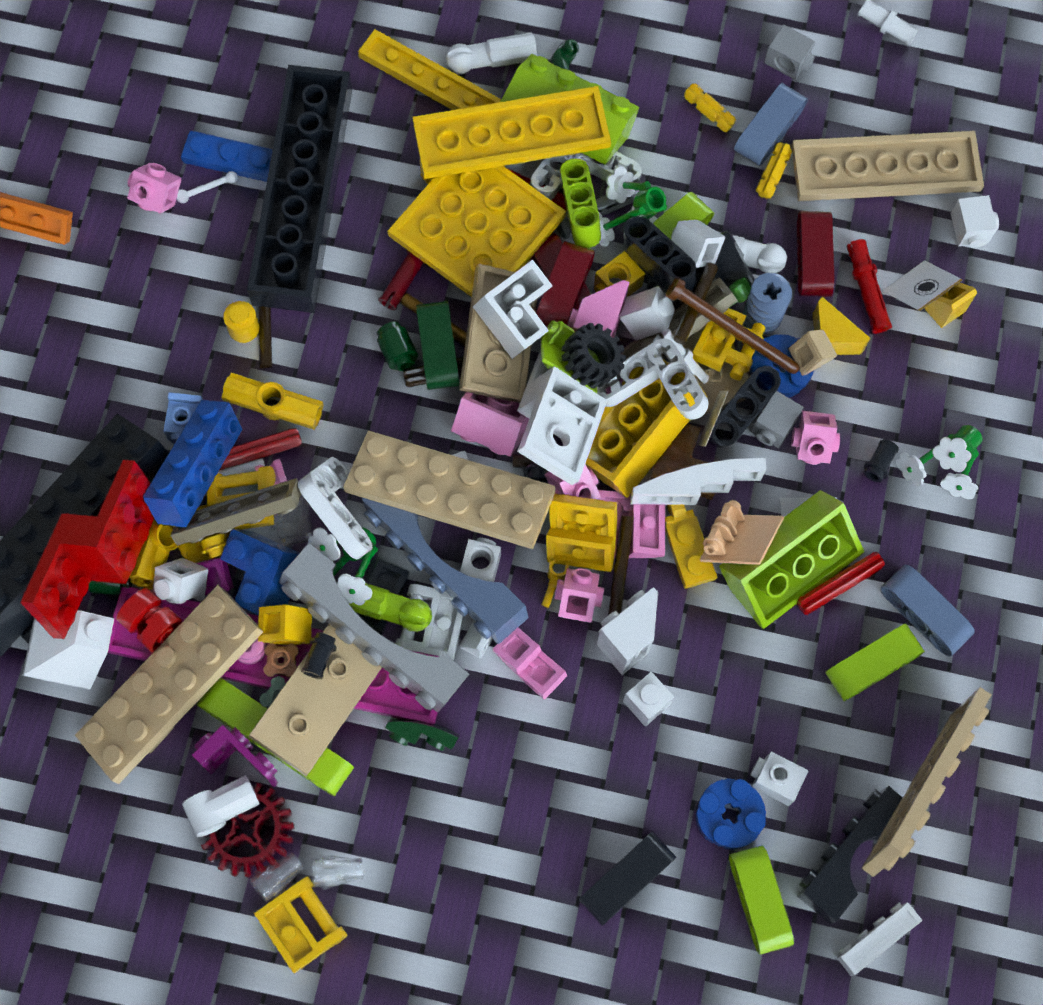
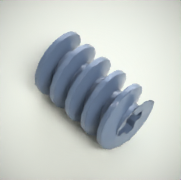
[743,273,792,334]

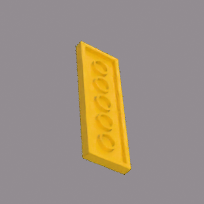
[412,86,611,179]

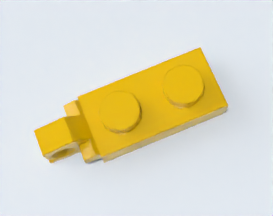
[665,505,717,589]

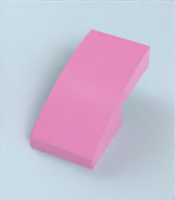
[493,628,567,700]

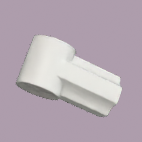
[182,775,260,837]

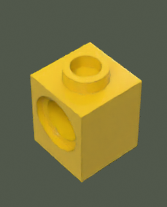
[594,251,645,298]
[258,605,312,646]

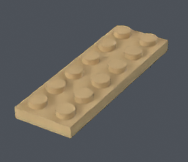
[791,131,984,201]
[343,430,555,549]
[75,585,263,784]
[862,687,992,877]

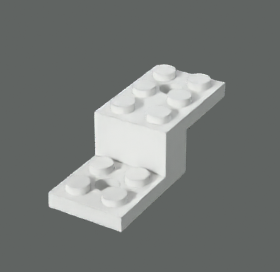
[517,349,607,485]

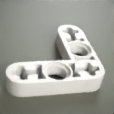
[530,152,642,200]
[597,338,709,420]
[298,457,372,560]

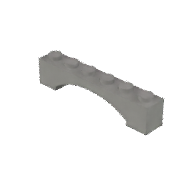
[279,543,469,713]

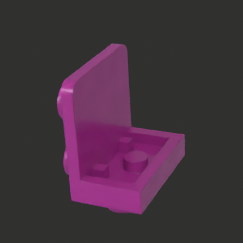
[192,725,279,787]

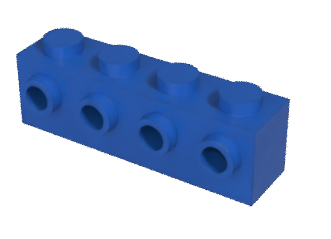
[143,400,243,528]

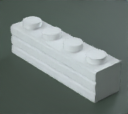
[837,902,923,976]

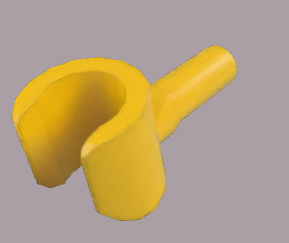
[541,559,569,608]

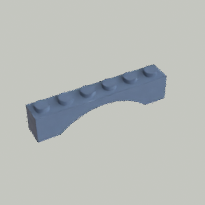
[362,498,528,645]

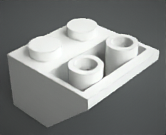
[596,587,658,675]

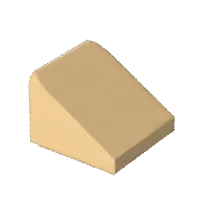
[788,329,837,376]

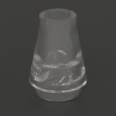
[249,852,304,902]
[312,854,364,890]

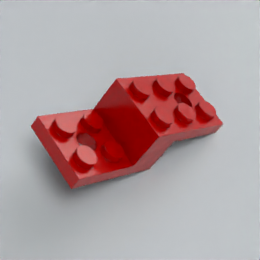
[21,460,154,639]

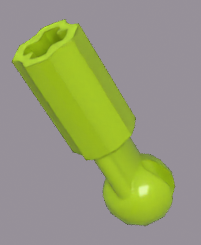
[349,583,432,632]

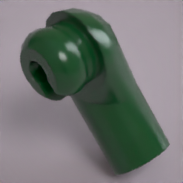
[551,39,579,70]

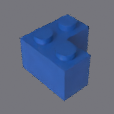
[220,528,300,615]

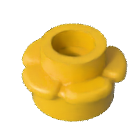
[200,533,228,559]

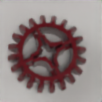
[201,782,295,878]

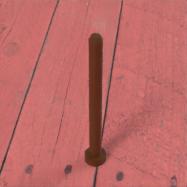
[665,277,800,374]

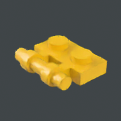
[692,308,765,381]

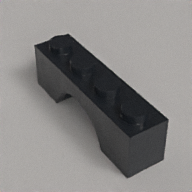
[797,786,902,924]

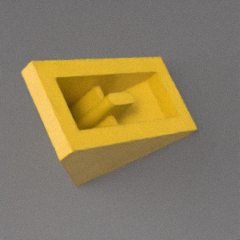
[924,282,977,329]
[813,297,871,355]

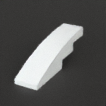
[630,458,766,505]

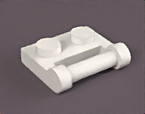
[395,584,464,661]

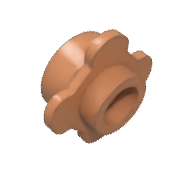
[263,644,299,677]

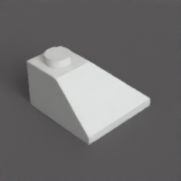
[22,610,114,690]

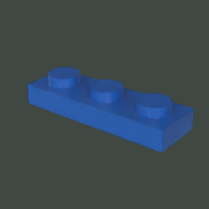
[181,130,273,182]

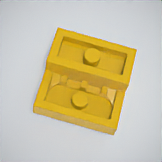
[546,494,617,572]

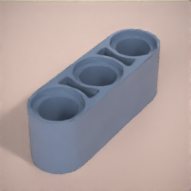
[734,83,808,166]
[881,565,975,657]

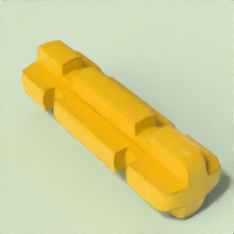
[684,83,736,132]
[756,142,792,199]

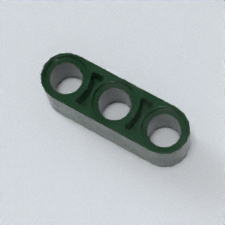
[416,301,459,390]

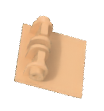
[700,500,784,565]

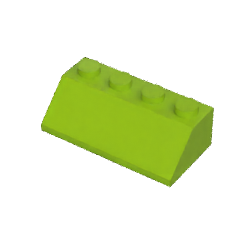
[500,53,639,165]
[719,490,865,629]

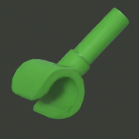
[729,278,751,308]

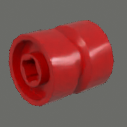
[116,588,183,653]

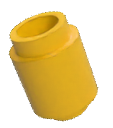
[223,301,260,343]

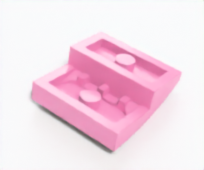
[597,490,665,558]

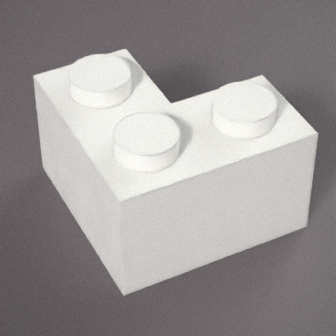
[473,260,552,359]

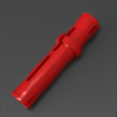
[846,239,892,334]

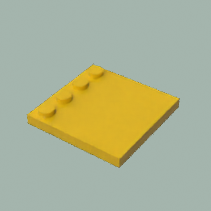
[388,166,566,297]

